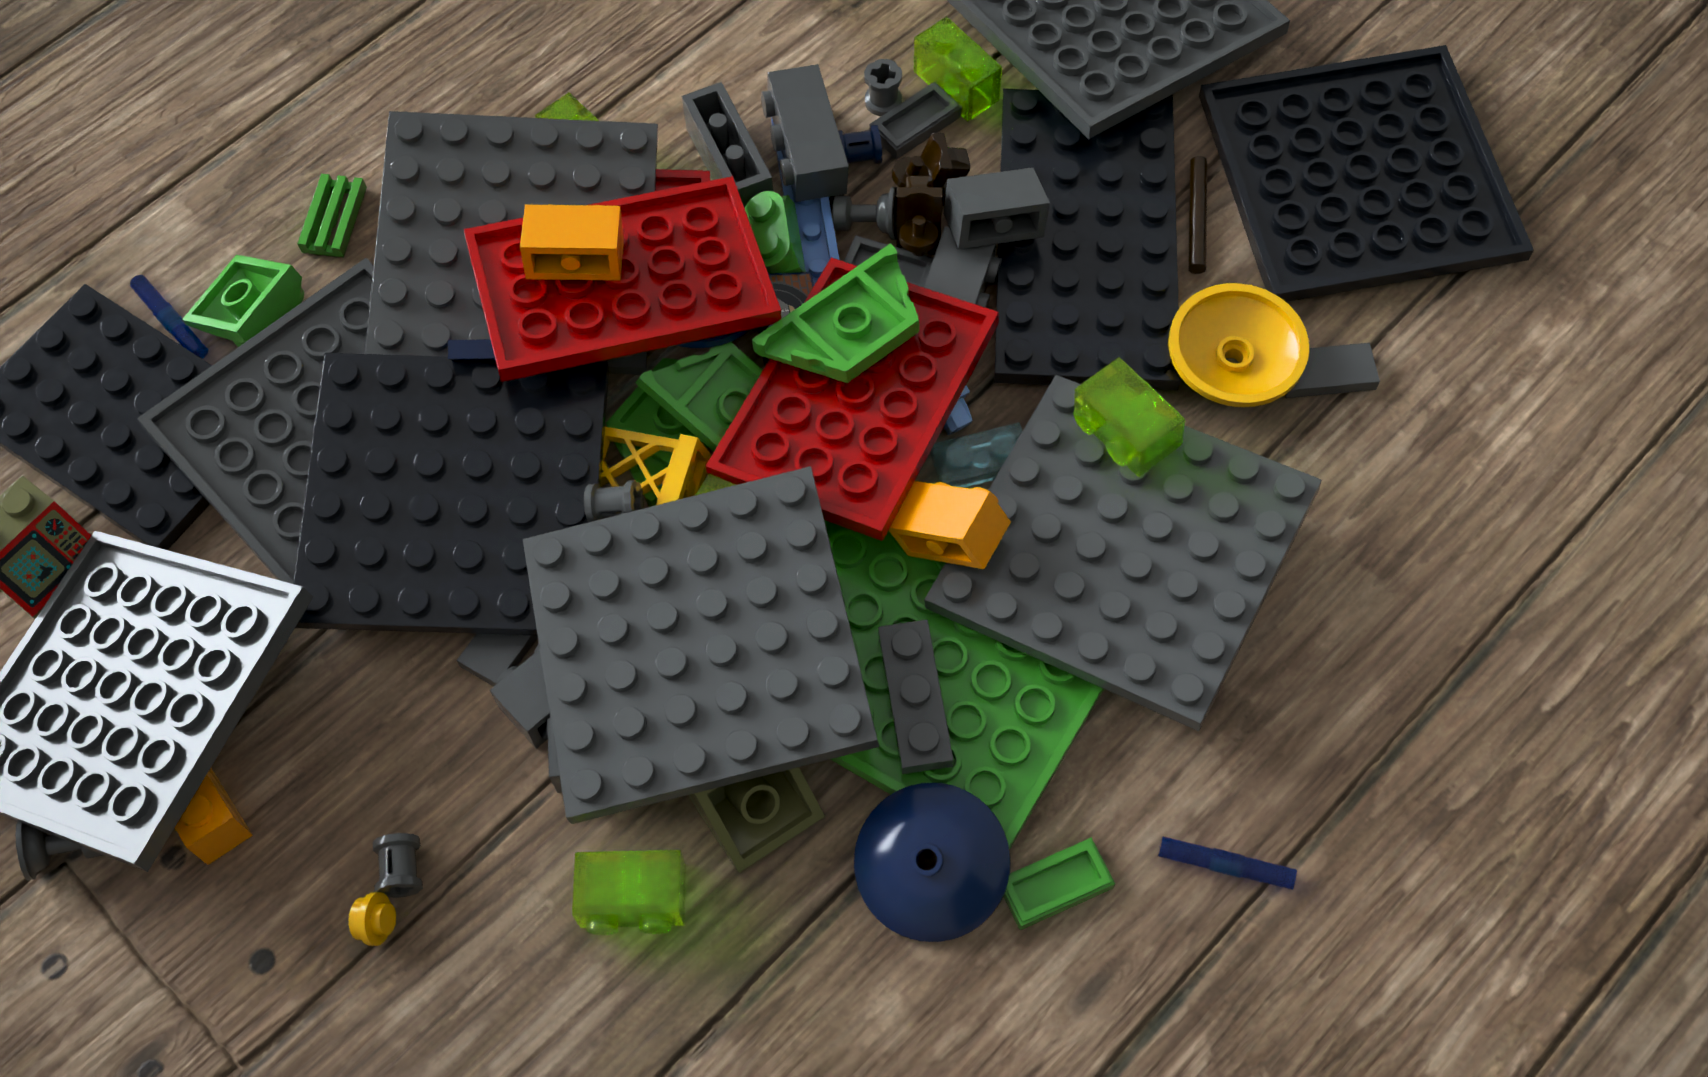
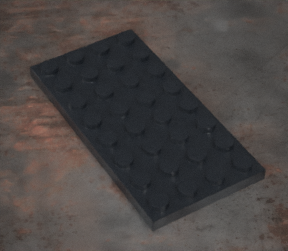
[994,89,1181,391]

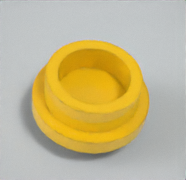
[349,892,396,946]

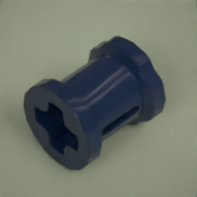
[838,125,882,164]

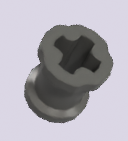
[864,59,902,116]
[584,480,644,522]
[372,833,423,898]

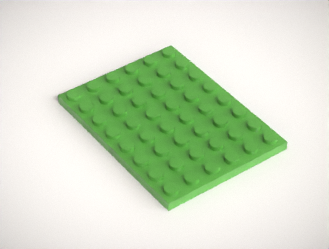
[824,520,1104,849]

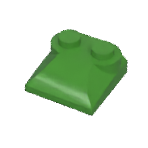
[744,191,806,273]
[182,255,304,347]

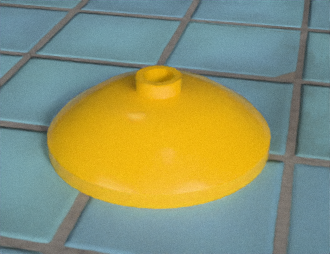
[1168,283,1309,407]

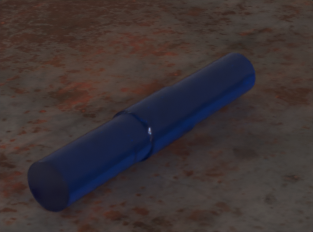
[130,275,208,359]
[1158,836,1297,890]

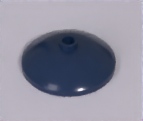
[854,783,1011,942]

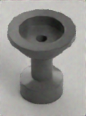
[833,187,897,240]
[15,821,104,881]

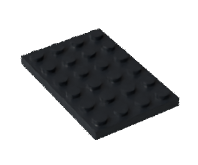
[0,284,212,550]

